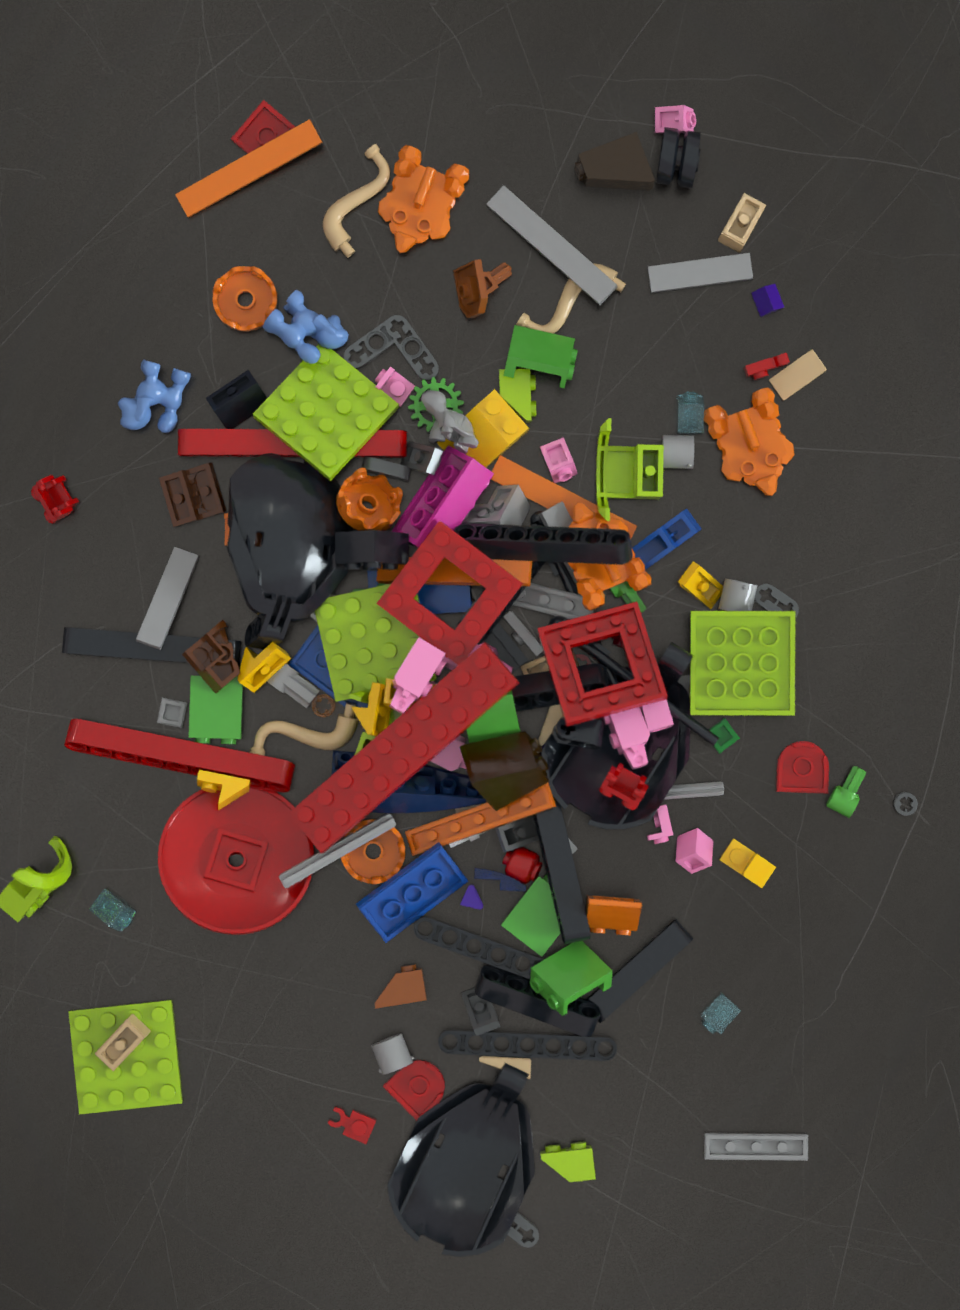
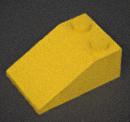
[437,389,529,468]

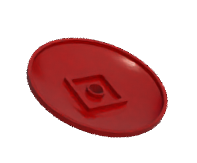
[158,786,314,935]

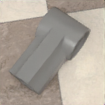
[267,663,320,708]

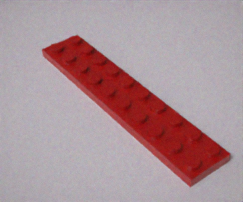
[289,642,519,853]

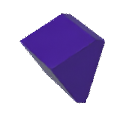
[751,284,784,317]
[460,884,484,910]

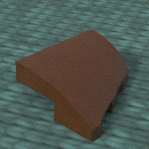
[182,620,240,694]

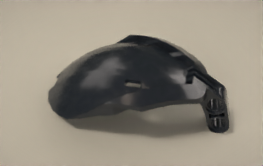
[227,453,353,650]
[541,642,693,829]
[387,1063,535,1257]

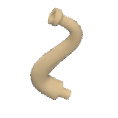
[323,144,390,258]
[516,263,626,334]
[249,703,359,756]

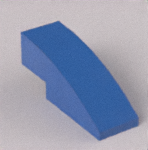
[632,509,701,570]

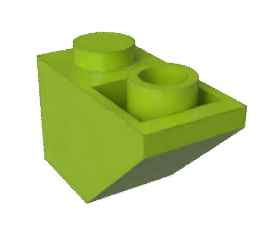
[499,369,536,423]
[540,1142,596,1182]

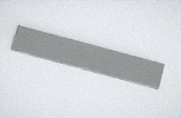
[486,185,618,306]

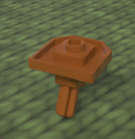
[453,259,512,318]

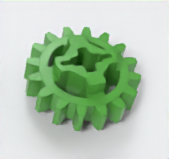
[408,377,464,433]

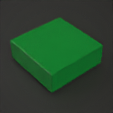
[708,718,740,754]

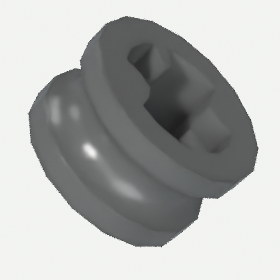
[894,792,918,816]

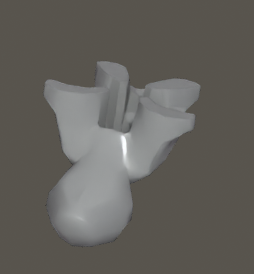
[421,390,479,454]

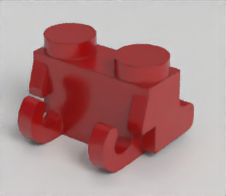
[31,475,80,524]
[599,762,649,810]

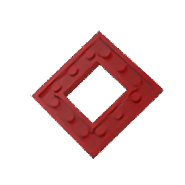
[376,520,523,665]
[537,602,668,727]

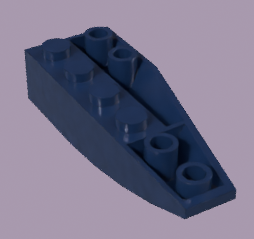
[331,751,486,813]

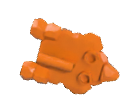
[378,145,469,253]
[703,388,794,496]
[568,503,652,611]

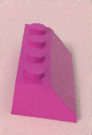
[392,446,494,549]

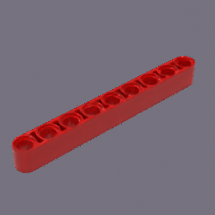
[178,429,407,458]
[64,719,295,792]

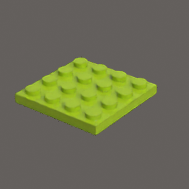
[253,344,399,481]
[315,583,437,702]
[690,611,795,716]
[68,1000,183,1114]

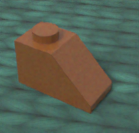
[374,964,427,1009]

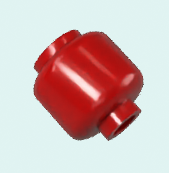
[502,846,543,884]

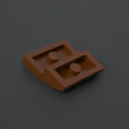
[159,463,227,527]

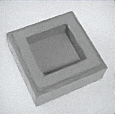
[157,698,188,728]

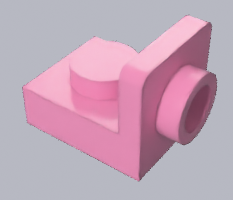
[655,105,696,134]
[375,367,415,408]
[540,437,578,483]
[647,804,673,844]

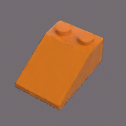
[586,895,642,935]

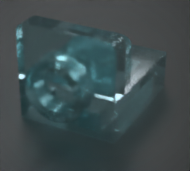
[677,392,704,433]
[89,889,136,932]
[701,993,741,1035]

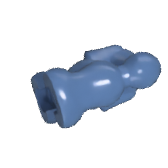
[263,290,349,364]
[118,359,191,433]

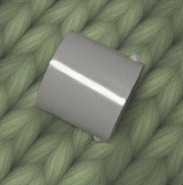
[662,435,694,469]
[718,578,758,611]
[371,1033,414,1075]

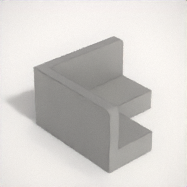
[461,484,531,525]

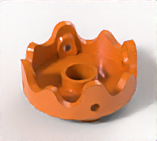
[213,266,278,332]
[336,468,403,531]
[341,819,405,884]

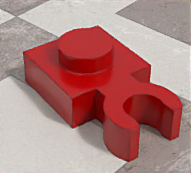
[743,353,790,380]
[328,1107,377,1144]

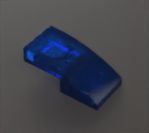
[474,867,526,892]

